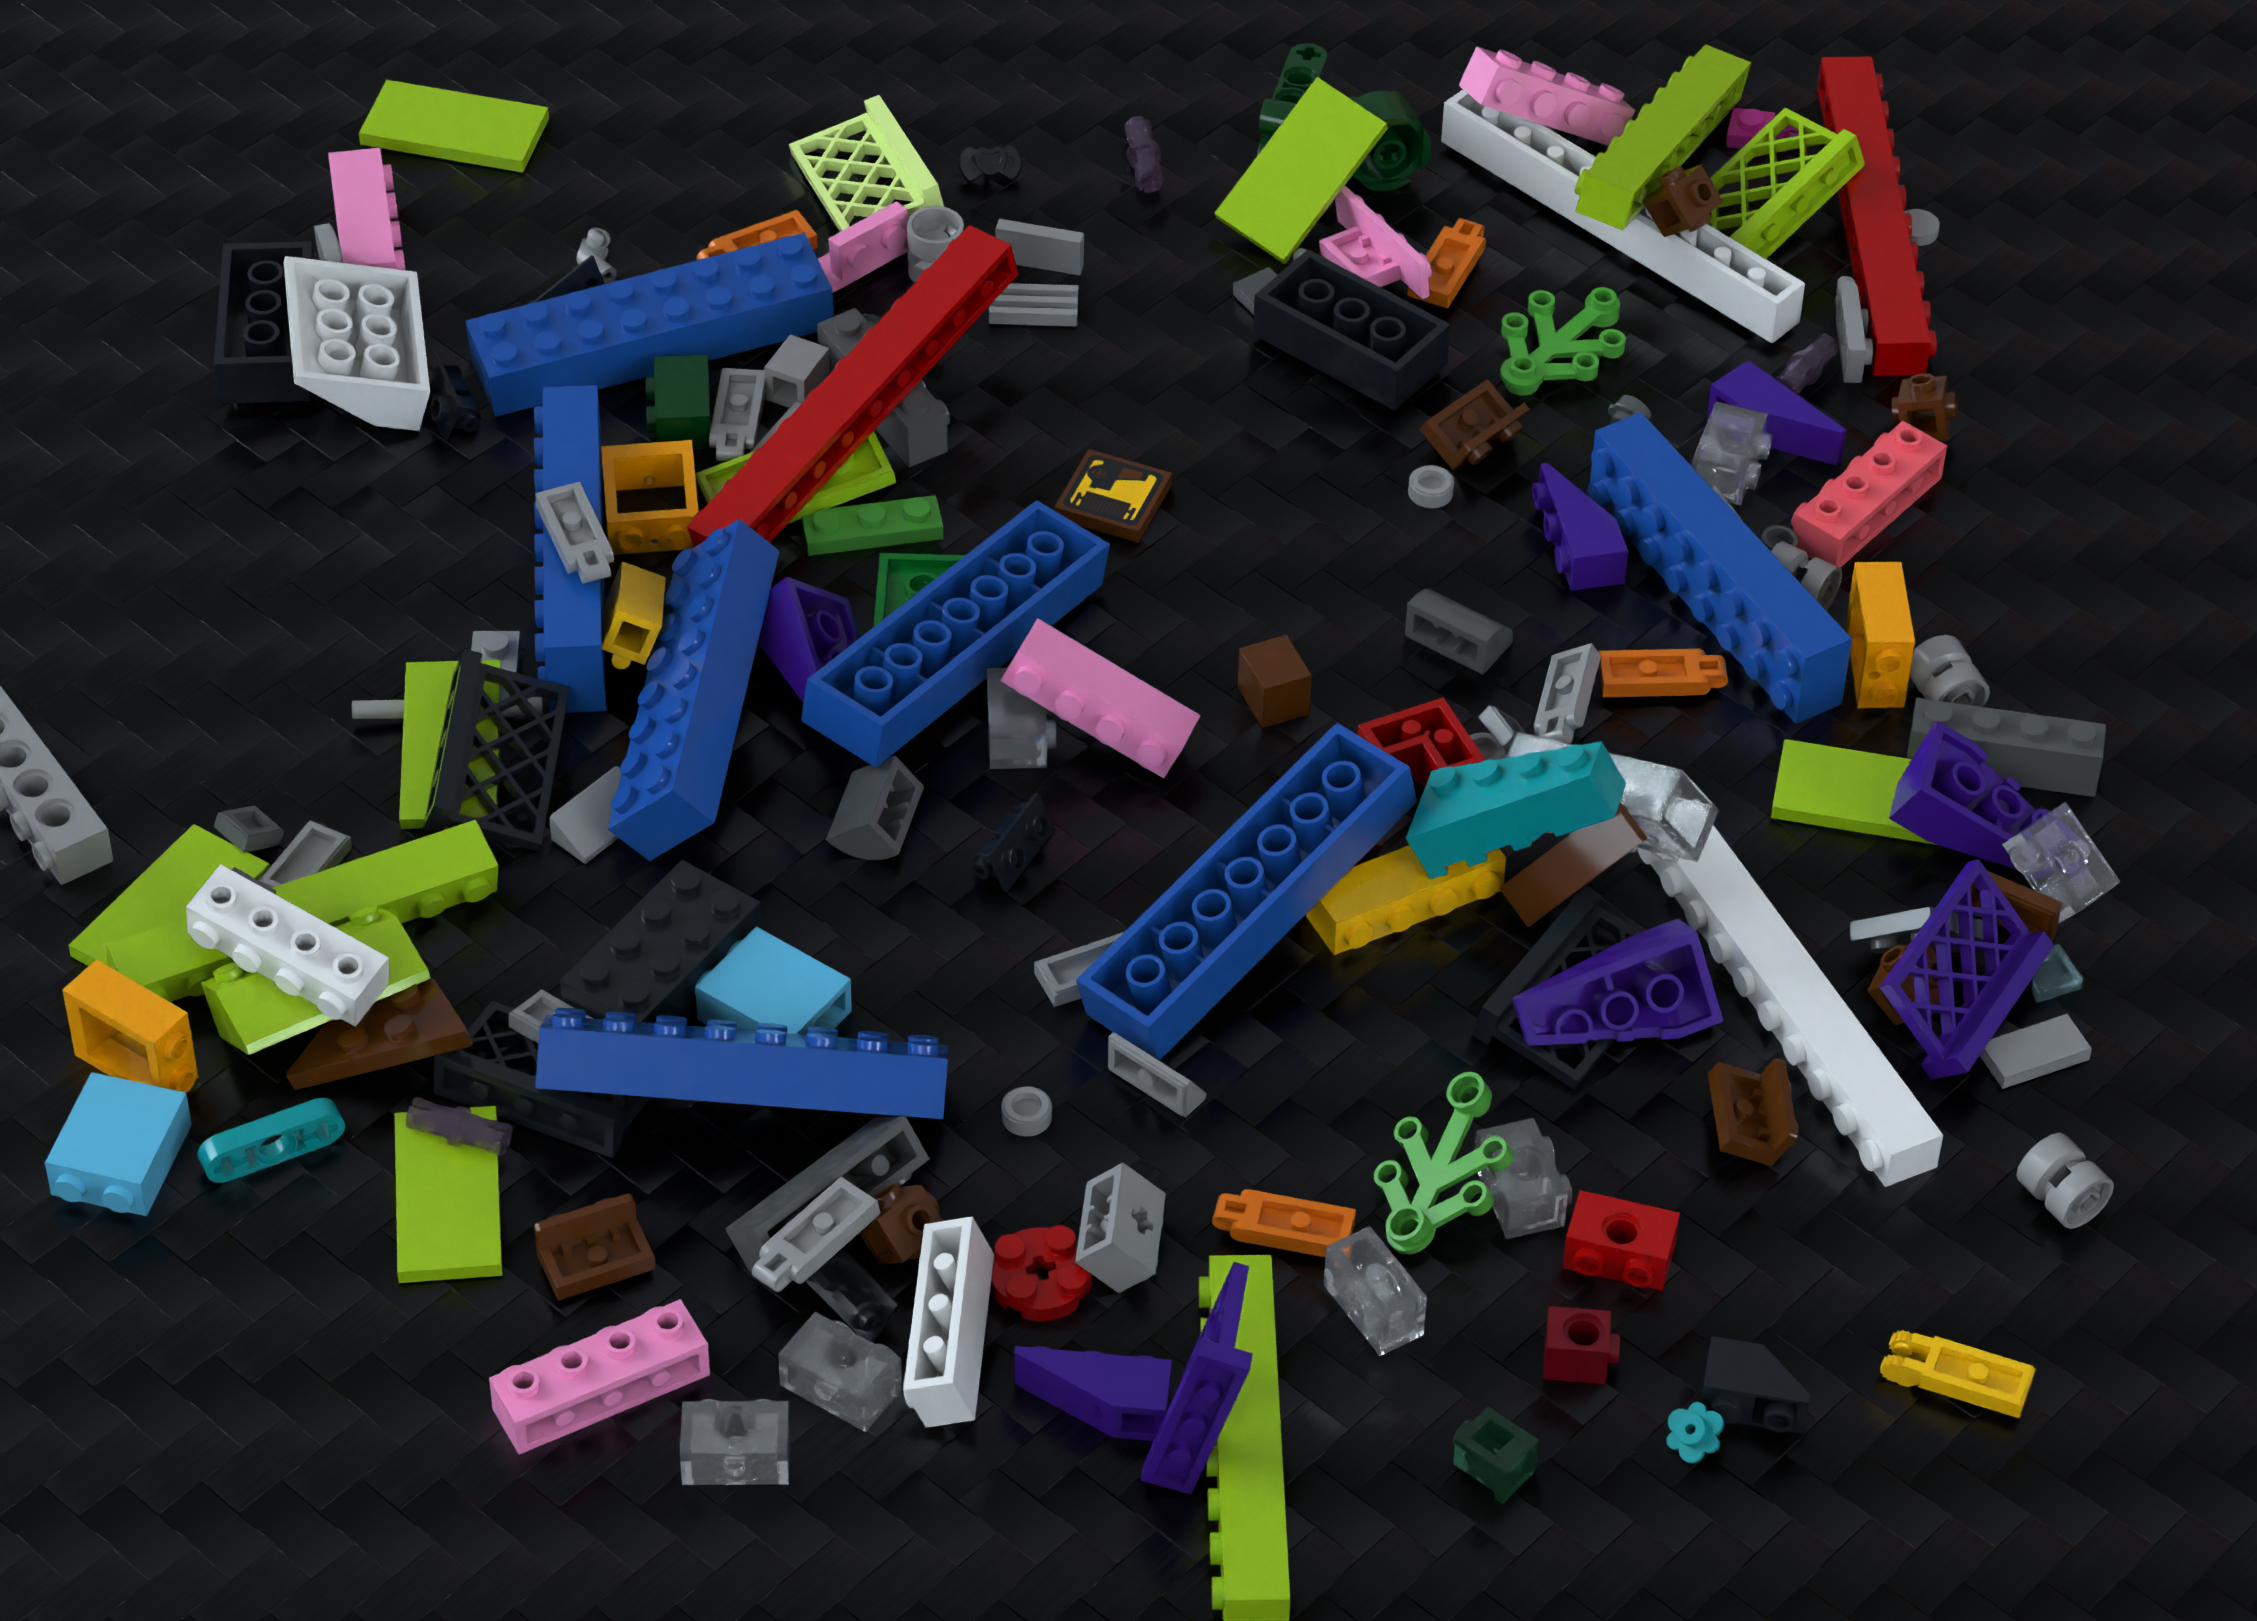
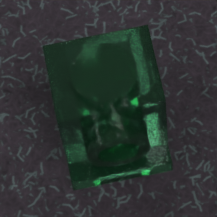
[1452,1406,1539,1504]

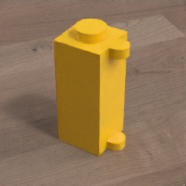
[602,561,666,669]

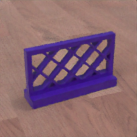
[1880,859,2055,1080]
[1141,1262,1253,1495]

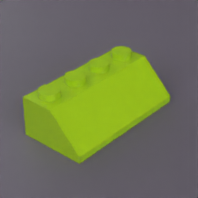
[201,906,431,1055]

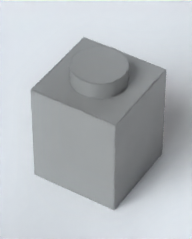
[764,335,830,408]

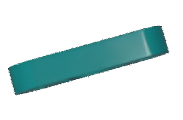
[197,1098,345,1183]

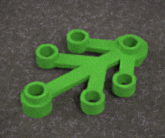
[1500,287,1626,396]
[1374,1072,1514,1254]

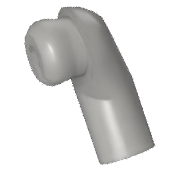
[576,228,617,284]

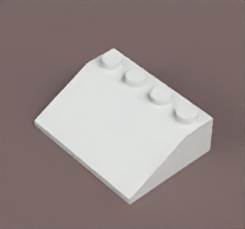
[284,256,430,431]

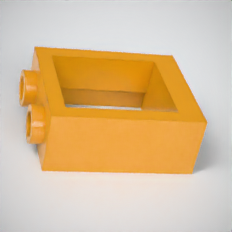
[601,440,698,555]
[1845,562,1915,708]
[62,959,199,1093]

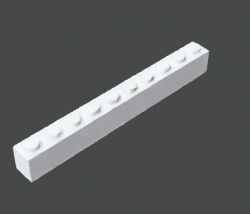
[1441,90,1805,343]
[1637,797,1943,1187]

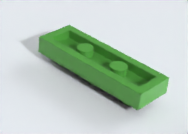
[801,495,944,556]

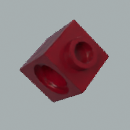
[1543,1306,1620,1384]

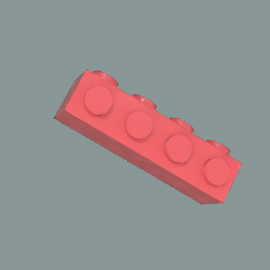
[1791,421,1947,568]

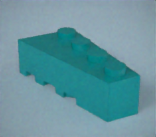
[1406,741,1627,879]

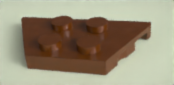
[286,978,473,1091]

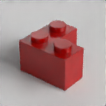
[1357,697,1486,789]

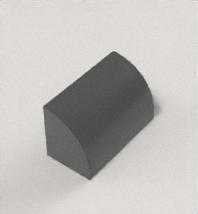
[1405,588,1513,675]
[826,756,924,860]

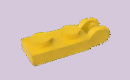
[1880,1330,2036,1419]

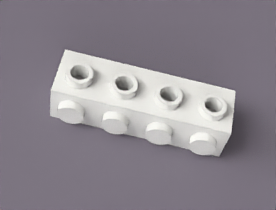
[186,864,389,1027]
[903,1216,994,1428]

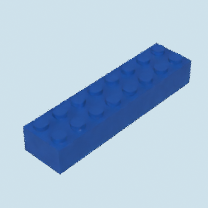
[465,233,834,417]
[534,385,606,713]
[1588,412,1852,724]
[801,500,1110,768]
[608,519,780,861]
[1076,723,1417,1061]
[535,1008,948,1119]

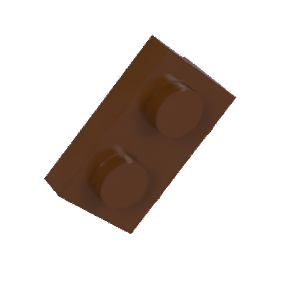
[1420,379,1530,470]
[1708,1058,1798,1166]
[534,1193,655,1301]

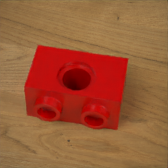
[1563,1190,1680,1291]

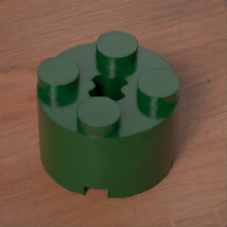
[1350,91,1431,191]

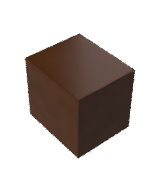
[1238,634,1312,728]

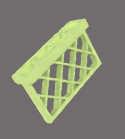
[789,95,944,232]

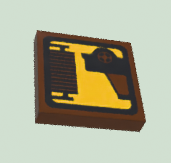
[1054,449,1172,543]

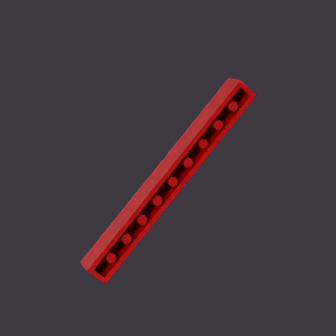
[1817,56,1937,376]
[687,225,1019,548]

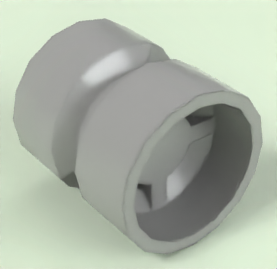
[907,206,964,283]
[1771,541,1842,611]
[1910,635,1990,707]
[2016,1132,2114,1229]

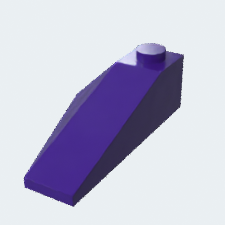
[758,577,860,703]
[1889,721,2088,888]
[1512,919,1724,1046]

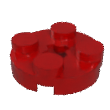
[990,1225,1092,1322]

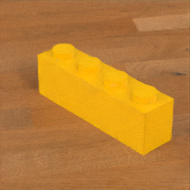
[1306,845,1506,955]

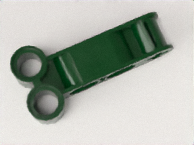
[1257,43,1327,156]

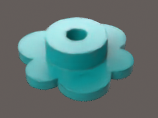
[1667,1402,1724,1464]

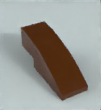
[1499,802,1647,927]

